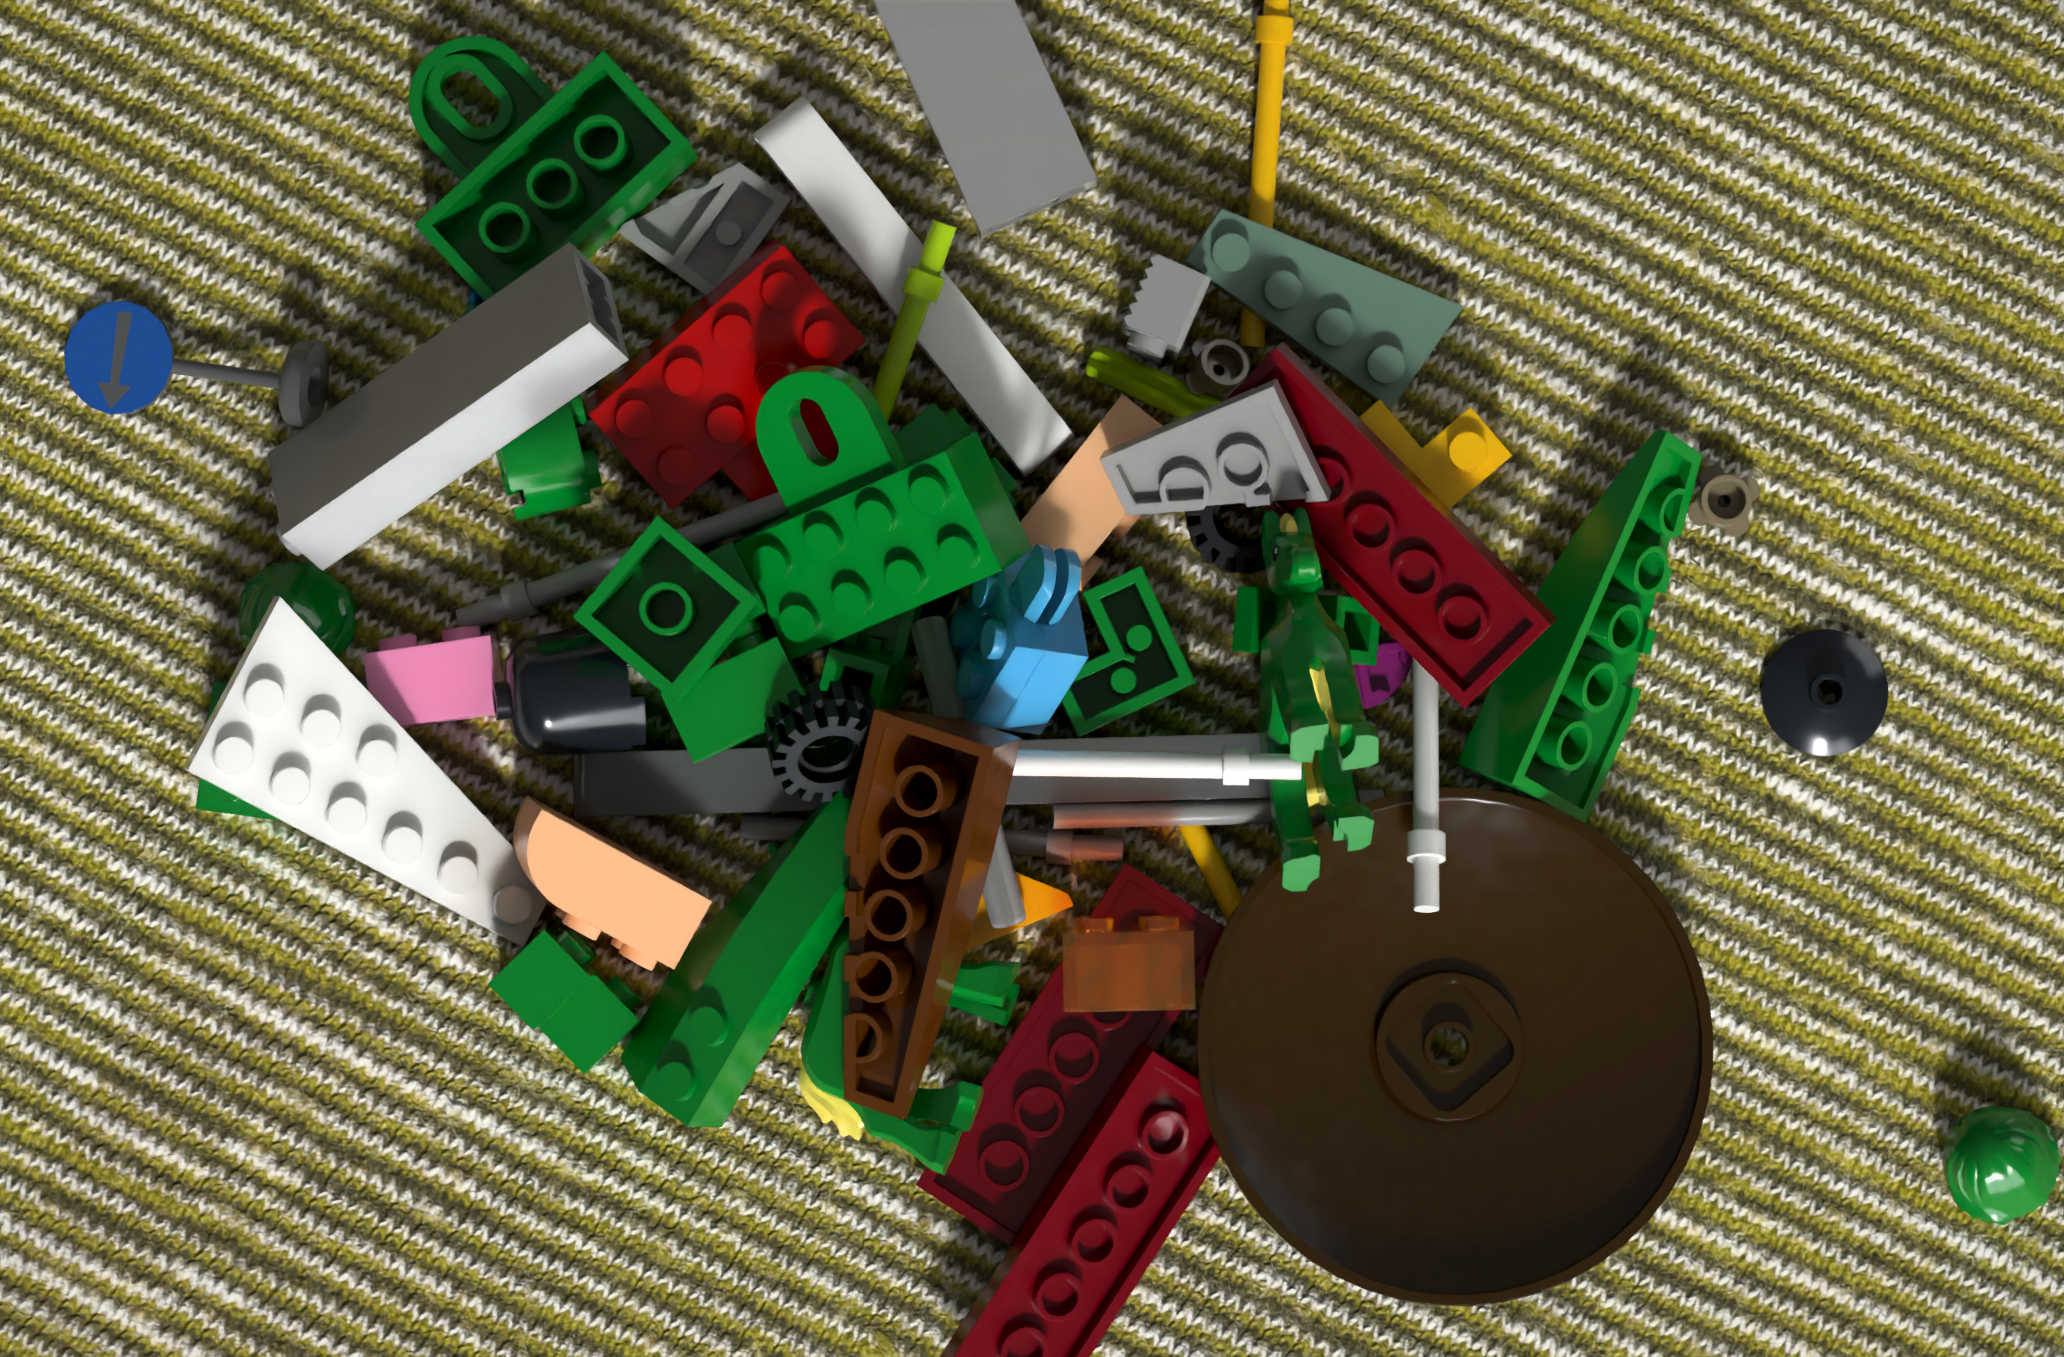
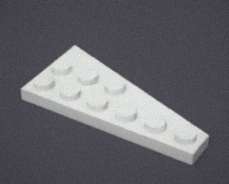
[183,596,548,947]

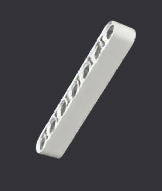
[752,95,1075,478]

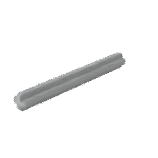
[910,615,1026,928]

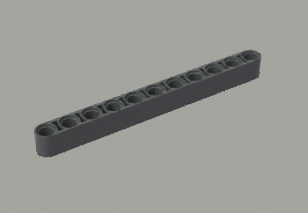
[572,733,1270,817]

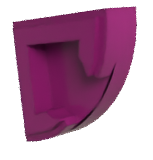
[1353,639,1413,710]

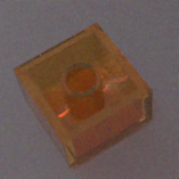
[1061,915,1195,1012]

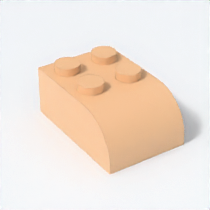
[513,795,712,971]

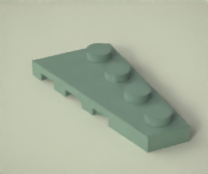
[1182,209,1463,410]

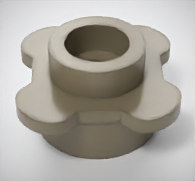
[1185,338,1251,401]
[1688,465,1760,537]

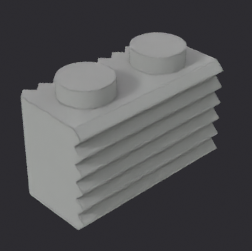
[1121,254,1211,364]

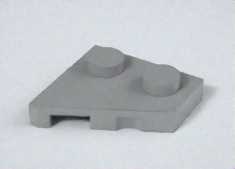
[618,162,793,295]

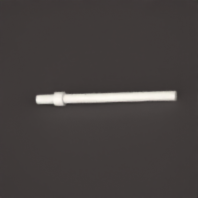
[1407,658,1446,913]
[1012,746,1302,785]

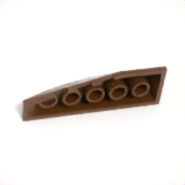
[844,708,1021,1120]

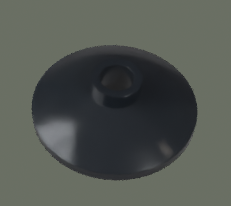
[1760,629,1888,756]

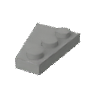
[1100,379,1332,516]

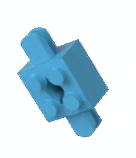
[949,544,1089,735]

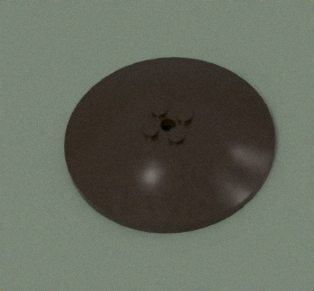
[1196,787,1713,1306]

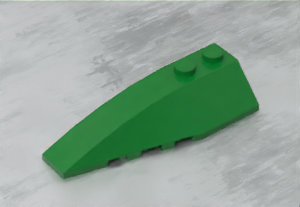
[1457,428,1702,824]
[620,783,857,1127]

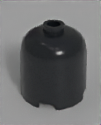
[492,628,646,757]

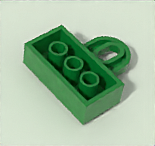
[409,36,699,301]
[735,365,1032,660]

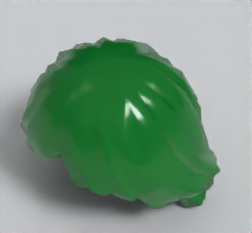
[238,560,357,658]
[1942,1105,2063,1225]

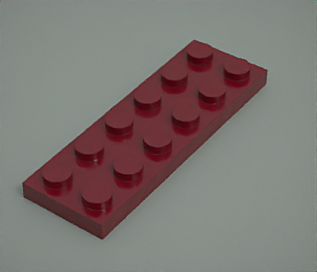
[1225,342,1557,709]
[916,862,1224,1247]
[940,1044,1220,1357]

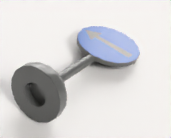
[64,301,329,429]

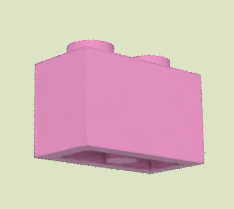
[363,625,503,729]

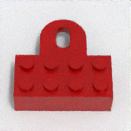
[582,237,866,510]

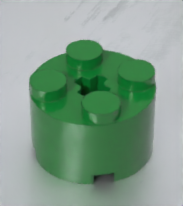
[495,394,602,521]

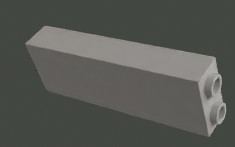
[871,0,1097,239]
[267,242,629,571]

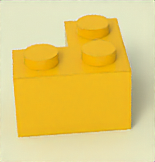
[1359,400,1512,509]

